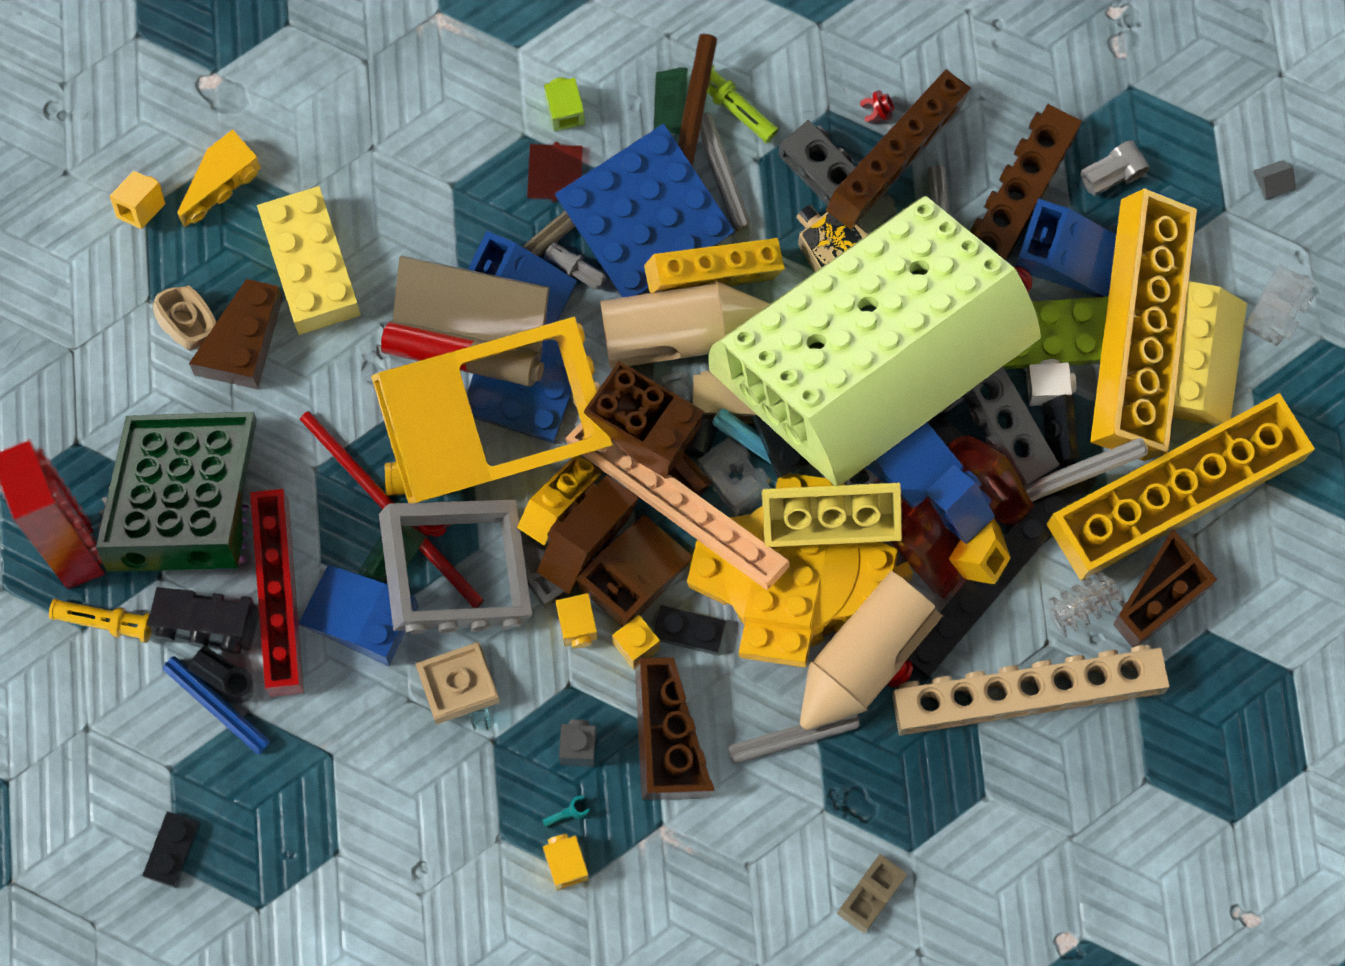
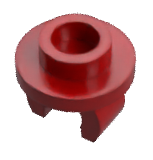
[860,90,895,124]

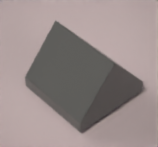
[1253,160,1296,200]

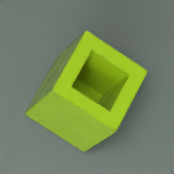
[544,77,585,131]

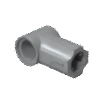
[1080,140,1150,197]

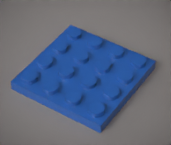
[555,124,735,297]

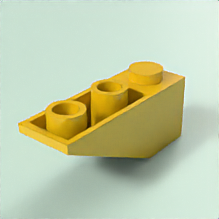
[177,129,261,227]
[517,456,604,546]

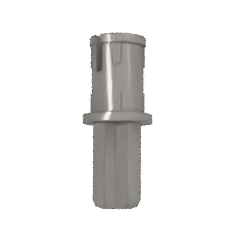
[544,242,607,290]

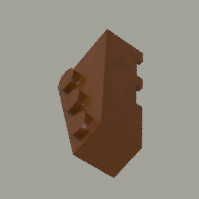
[189,279,283,389]
[537,475,639,594]
[1113,529,1217,648]

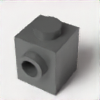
[559,719,596,767]

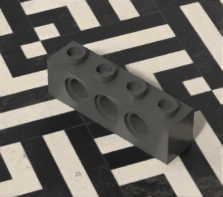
[779,120,897,234]
[962,366,1059,488]

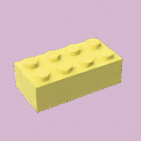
[257,186,361,335]

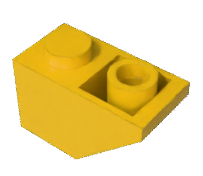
[949,518,1010,585]

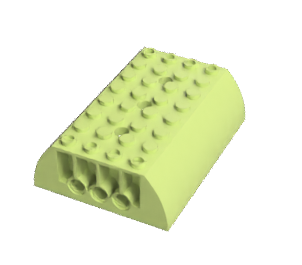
[709,196,1041,486]

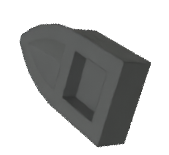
[522,542,573,608]

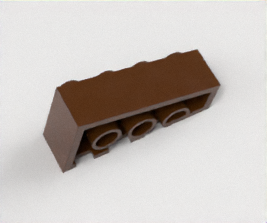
[635,657,715,800]

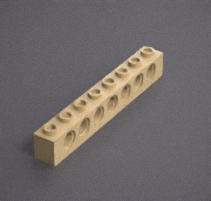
[892,645,1169,736]

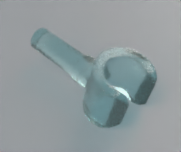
[469,707,492,730]

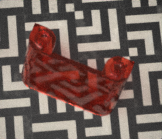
[890,436,1034,599]

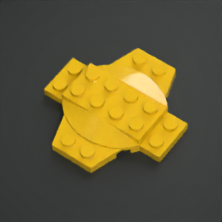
[687,473,898,668]

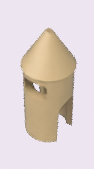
[600,281,770,369]
[799,571,943,731]

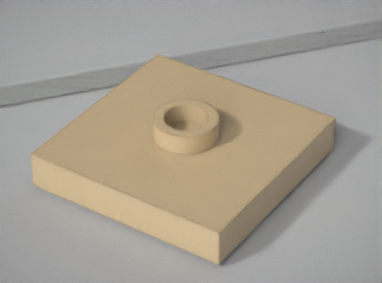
[415,642,500,725]

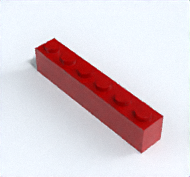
[250,489,304,697]

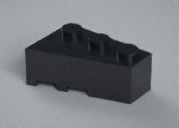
[147,587,259,654]

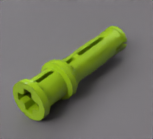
[707,65,779,144]

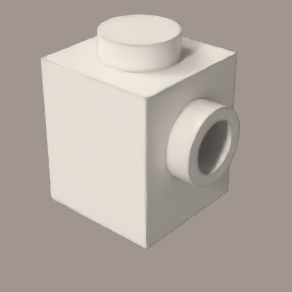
[1026,359,1076,406]

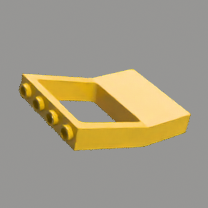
[371,317,612,503]

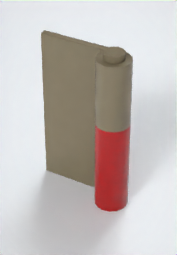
[381,256,550,387]

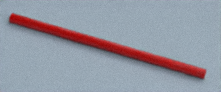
[299,411,484,608]

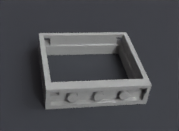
[379,500,532,635]

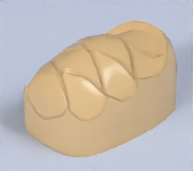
[153,285,216,351]

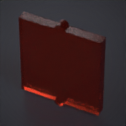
[527,142,583,203]

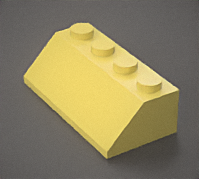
[1172,281,1247,426]
[762,483,902,547]

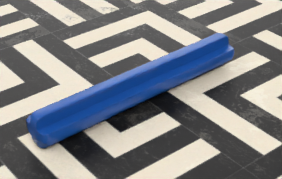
[163,656,270,755]

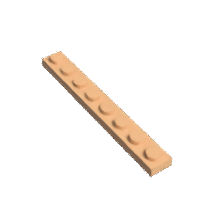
[566,423,789,591]

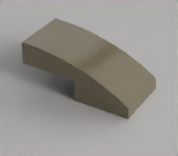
[837,854,907,934]

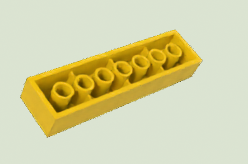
[1090,188,1197,461]
[1046,393,1315,581]

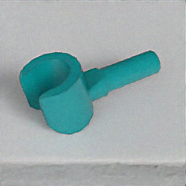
[542,795,590,827]

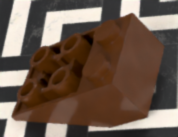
[583,361,704,479]
[576,514,693,627]

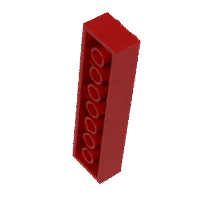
[0,439,105,590]

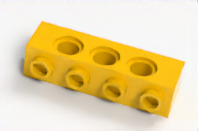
[644,238,785,293]

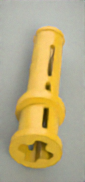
[49,598,152,643]

